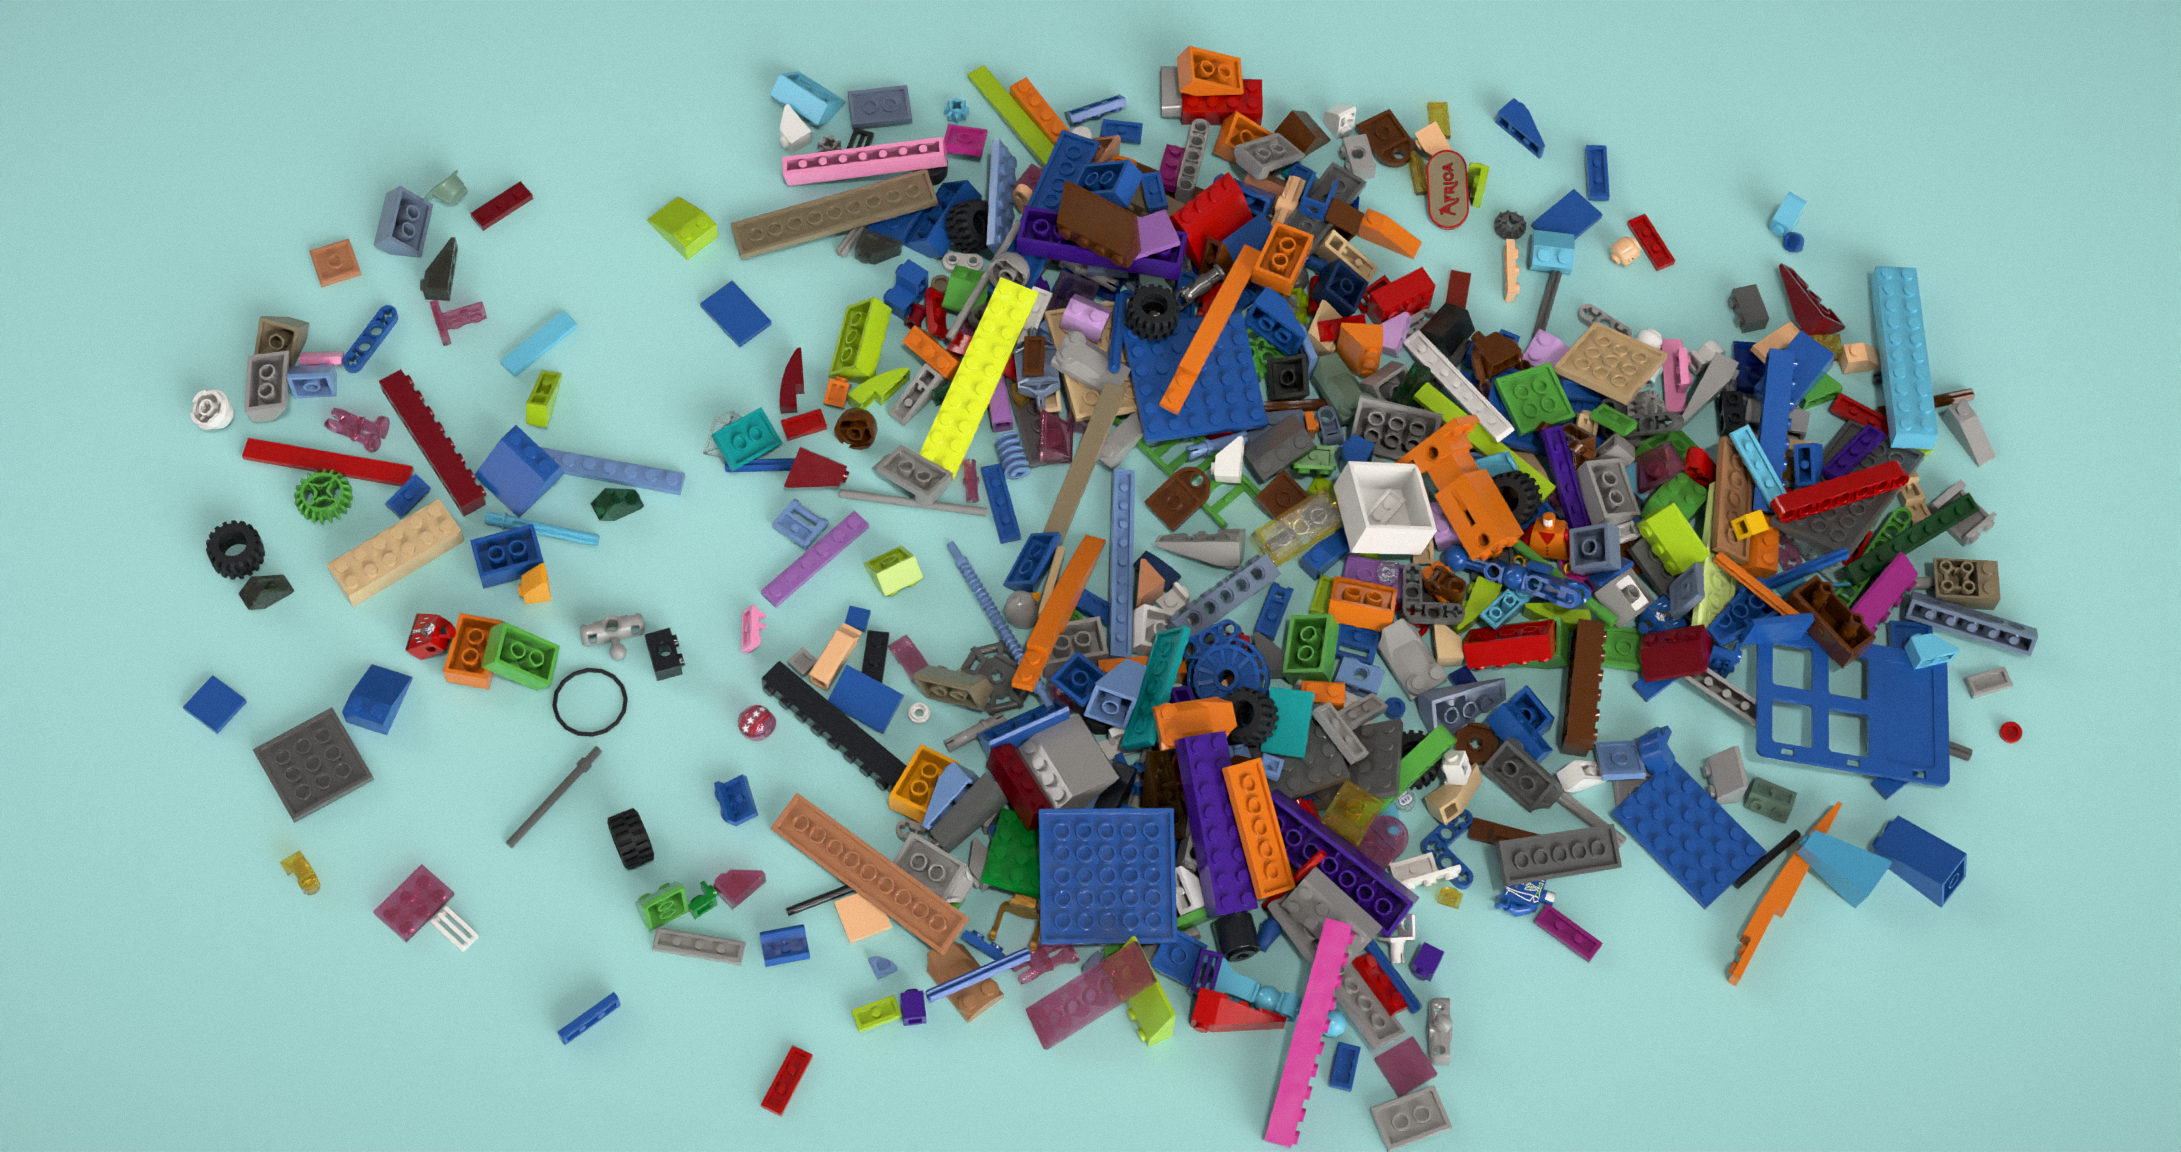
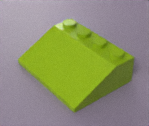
[1106,936,1176,1047]

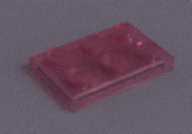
[373,864,455,943]

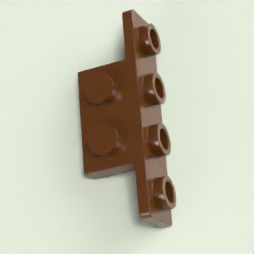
[1468,817,1540,845]

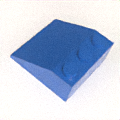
[474,425,565,518]

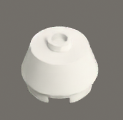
[190,389,234,430]

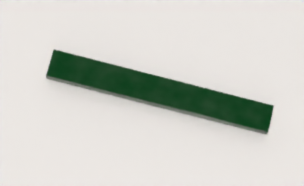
[1842,492,1980,586]

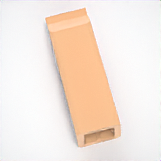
[808,623,862,691]

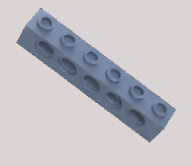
[1165,553,1281,638]
[1905,591,2038,656]

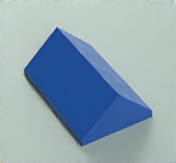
[1003,532,1061,593]

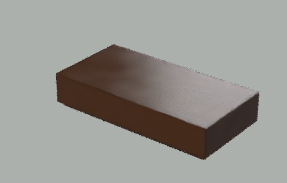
[1023,336,1045,376]

